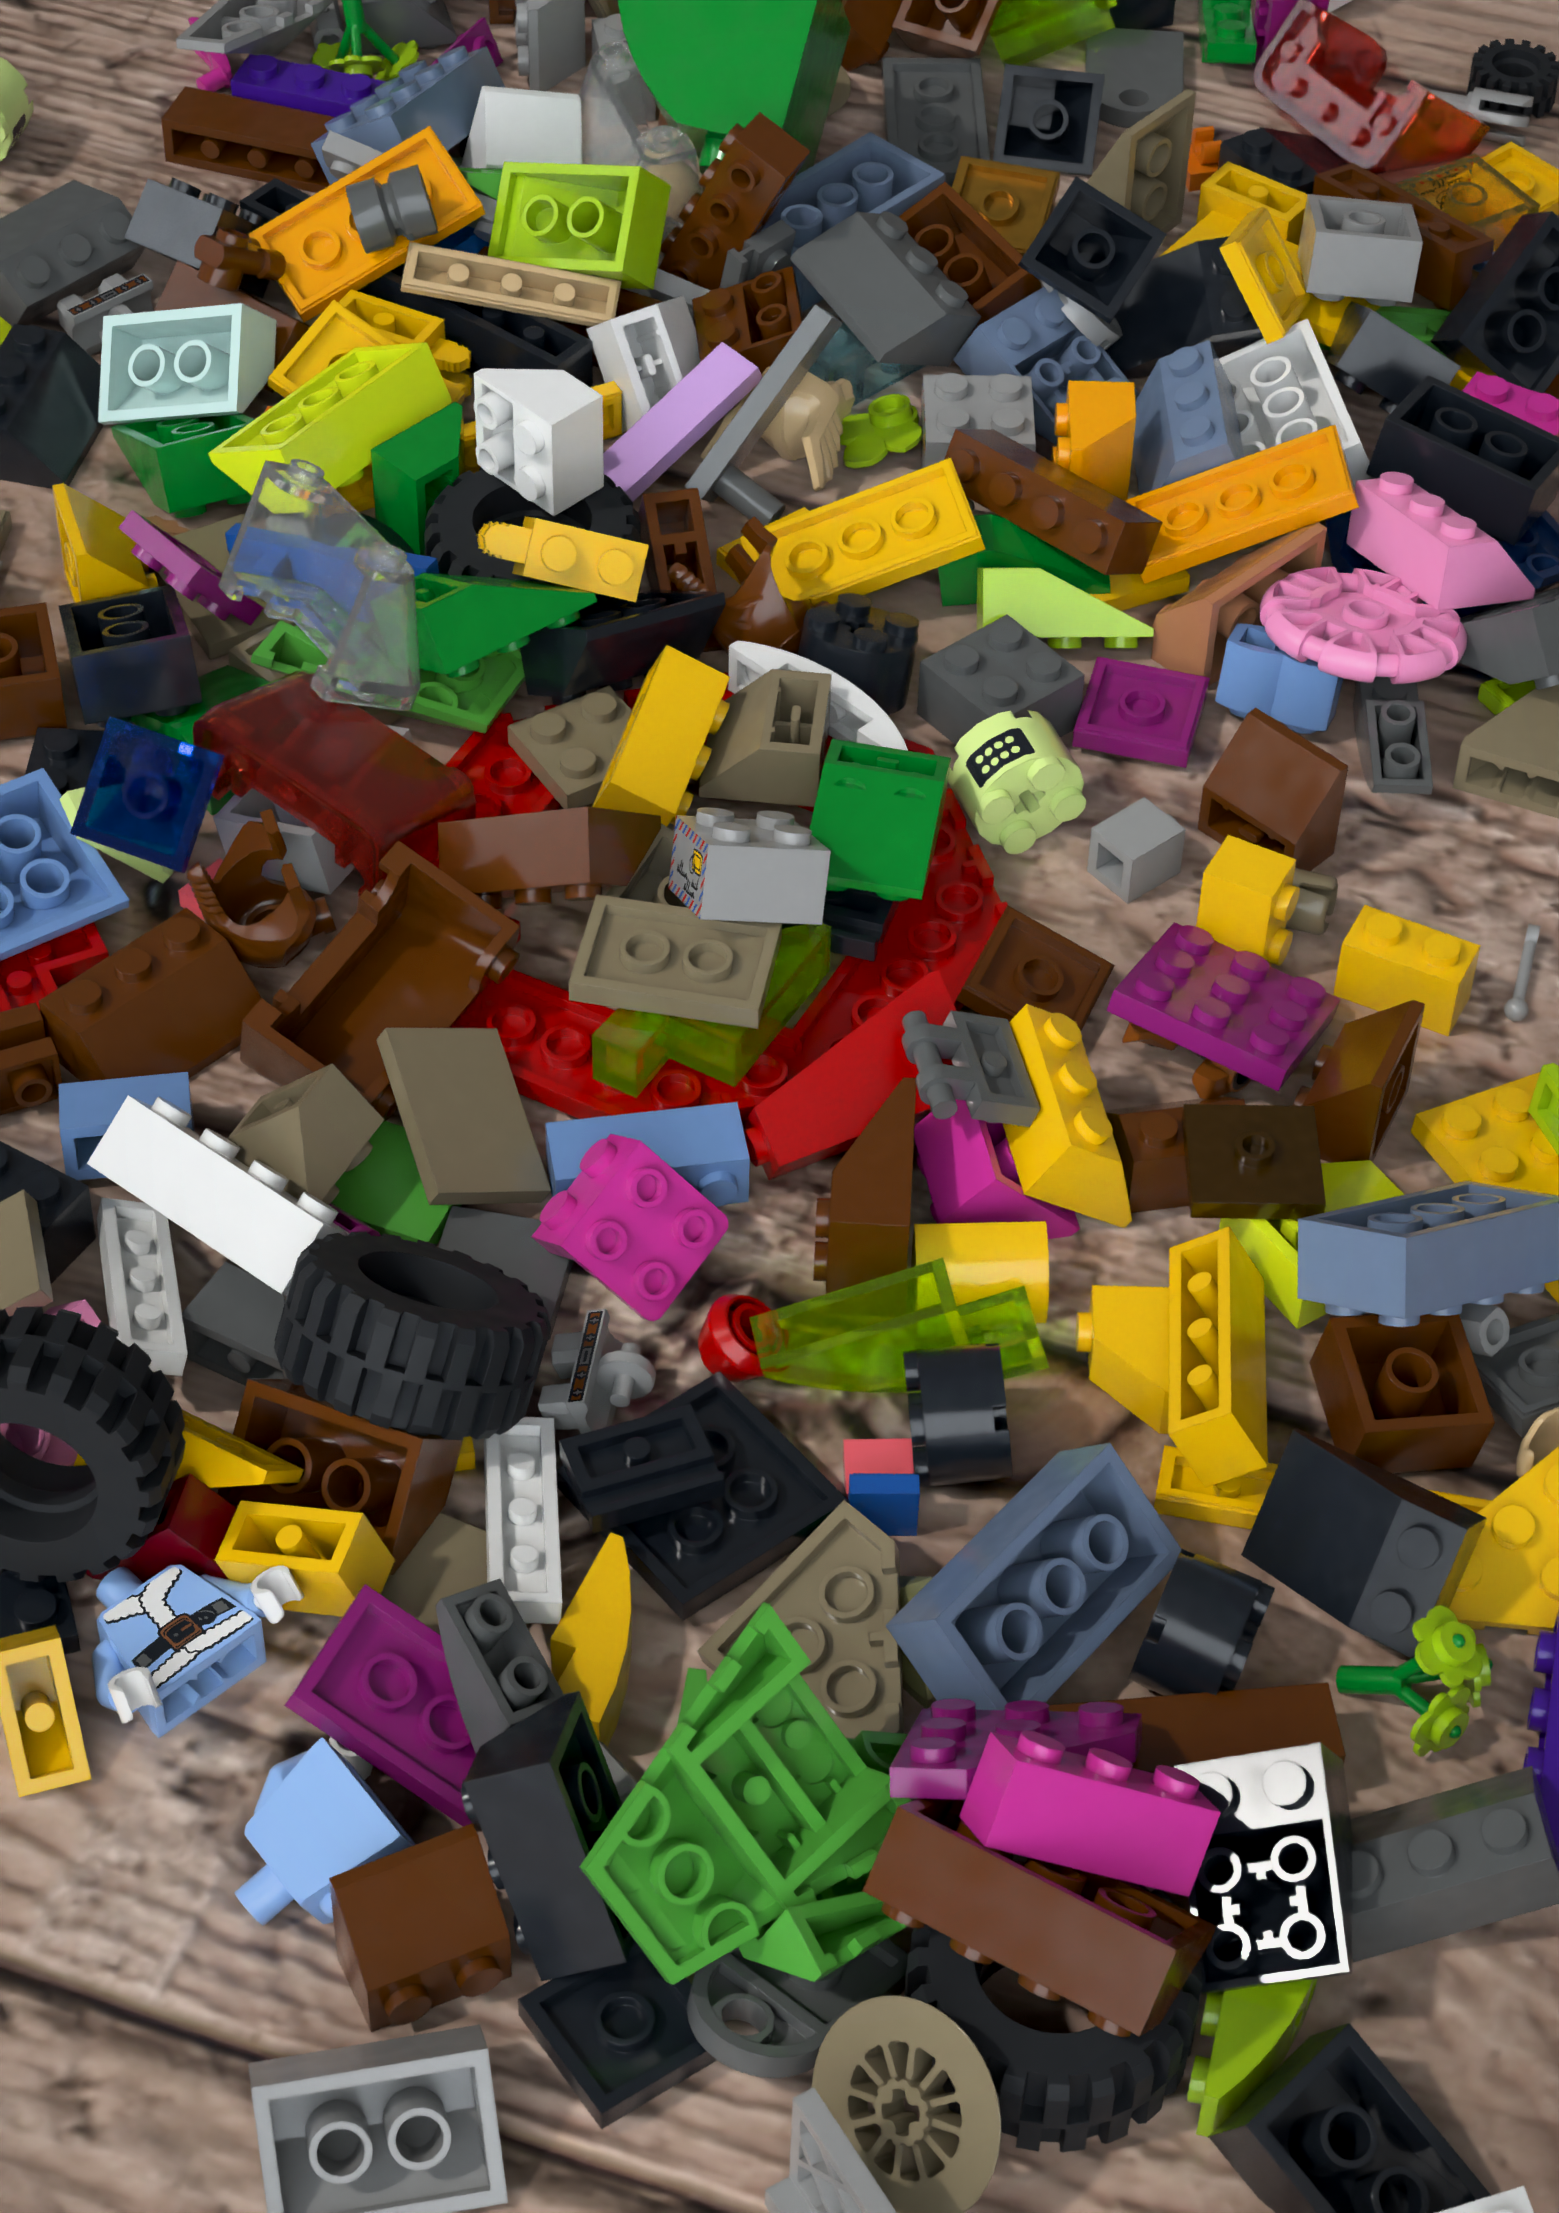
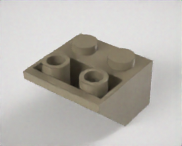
[699,669,832,807]
[227,1063,384,1205]

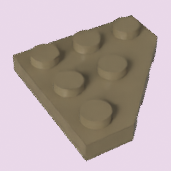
[697,1500,904,1739]

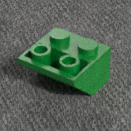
[371,401,466,556]

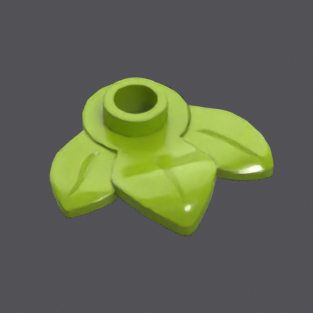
[840,394,923,469]

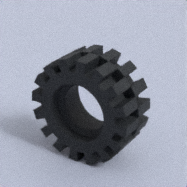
[1467,39,1559,121]

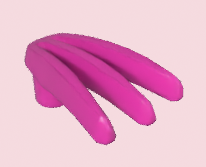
[188,17,233,92]

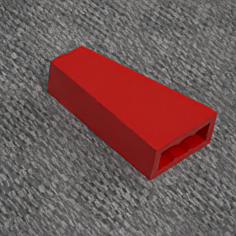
[744,969,957,1180]

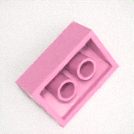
[1346,472,1535,611]

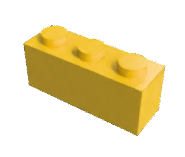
[592,645,730,827]

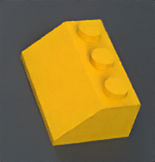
[1002,1004,1132,1228]

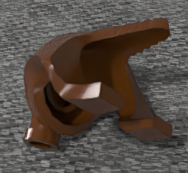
[668,516,830,655]
[187,808,337,968]

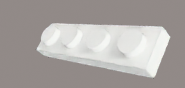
[96,1197,188,1376]
[484,1417,562,1624]

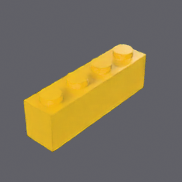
[1168,1226,1268,1488]

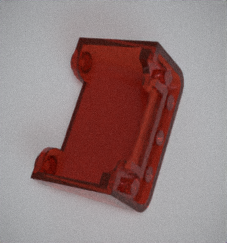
[1253,0,1490,175]
[193,671,476,897]

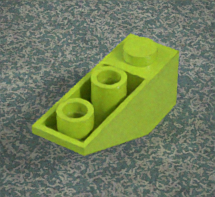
[977,567,1154,648]

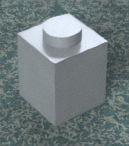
[1087,797,1186,904]

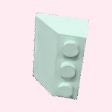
[98,303,277,425]

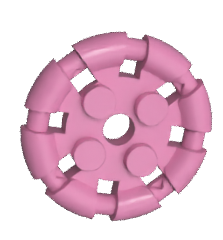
[1259,567,1467,684]

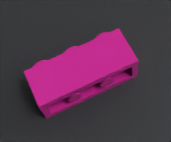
[959,1730,1221,1897]

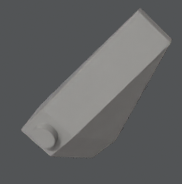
[176,0,334,57]

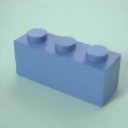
[545,1102,750,1207]

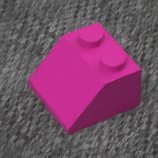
[914,1099,1080,1239]

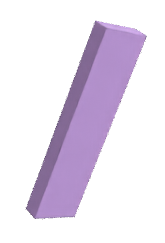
[603,342,762,502]

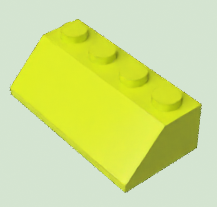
[208,342,453,515]

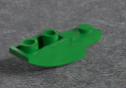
[1198,0,1257,64]

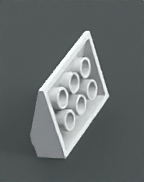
[1219,318,1375,490]

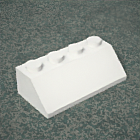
[87,1096,350,1296]

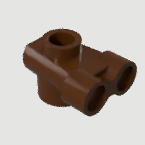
[194,226,286,292]

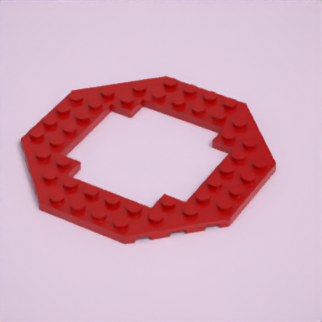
[363,672,1008,1125]

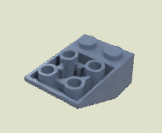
[953,287,1139,445]

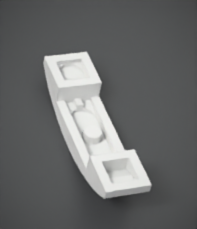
[728,640,908,751]

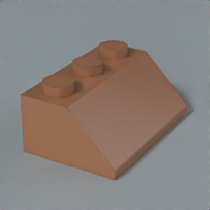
[1151,523,1327,686]

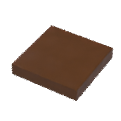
[956,905,1115,1031]

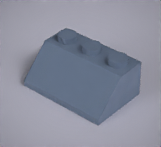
[1133,340,1244,495]

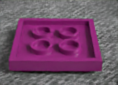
[1106,922,1341,1091]

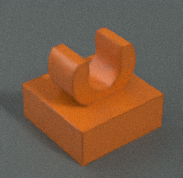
[1186,126,1222,192]

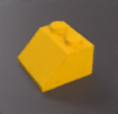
[52,483,158,603]

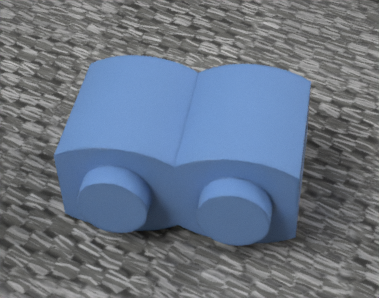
[1215,623,1343,734]

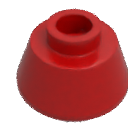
[698,1294,785,1382]

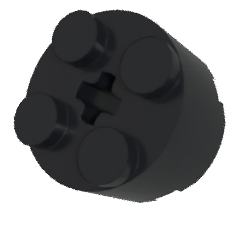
[798,593,919,715]
[903,1343,1013,1487]
[1128,1549,1275,1696]

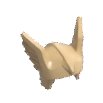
[700,367,855,492]

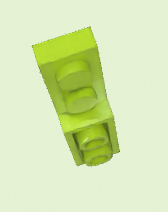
[1186,1978,1318,2137]

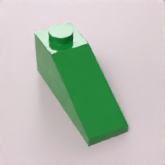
[938,514,1111,607]

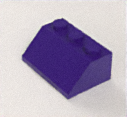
[230,54,387,117]

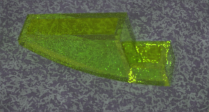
[592,923,831,1098]
[749,1258,1050,1393]

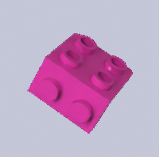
[531,1134,728,1321]

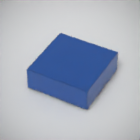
[848,1473,920,1536]

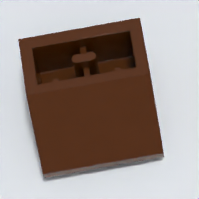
[692,266,803,409]
[1197,707,1348,871]

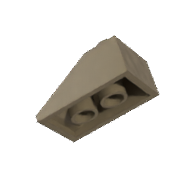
[1086,88,1196,233]

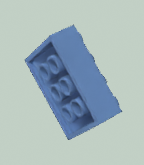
[0,768,129,961]

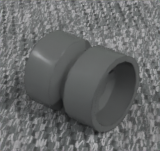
[345,164,439,254]

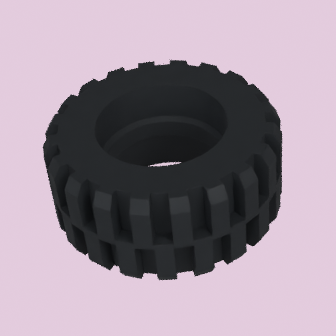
[424,467,641,608]
[274,1232,551,1440]
[0,1307,186,1583]
[904,1883,1202,2152]

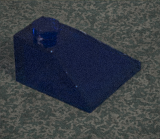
[70,716,224,873]

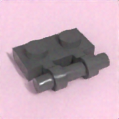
[901,1010,1040,1127]

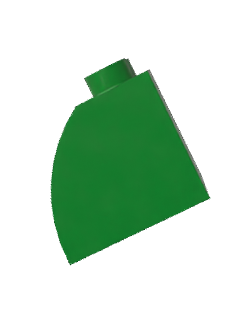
[618,0,851,176]

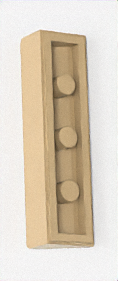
[401,242,621,327]

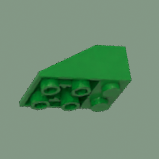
[374,573,597,678]
[810,739,951,901]

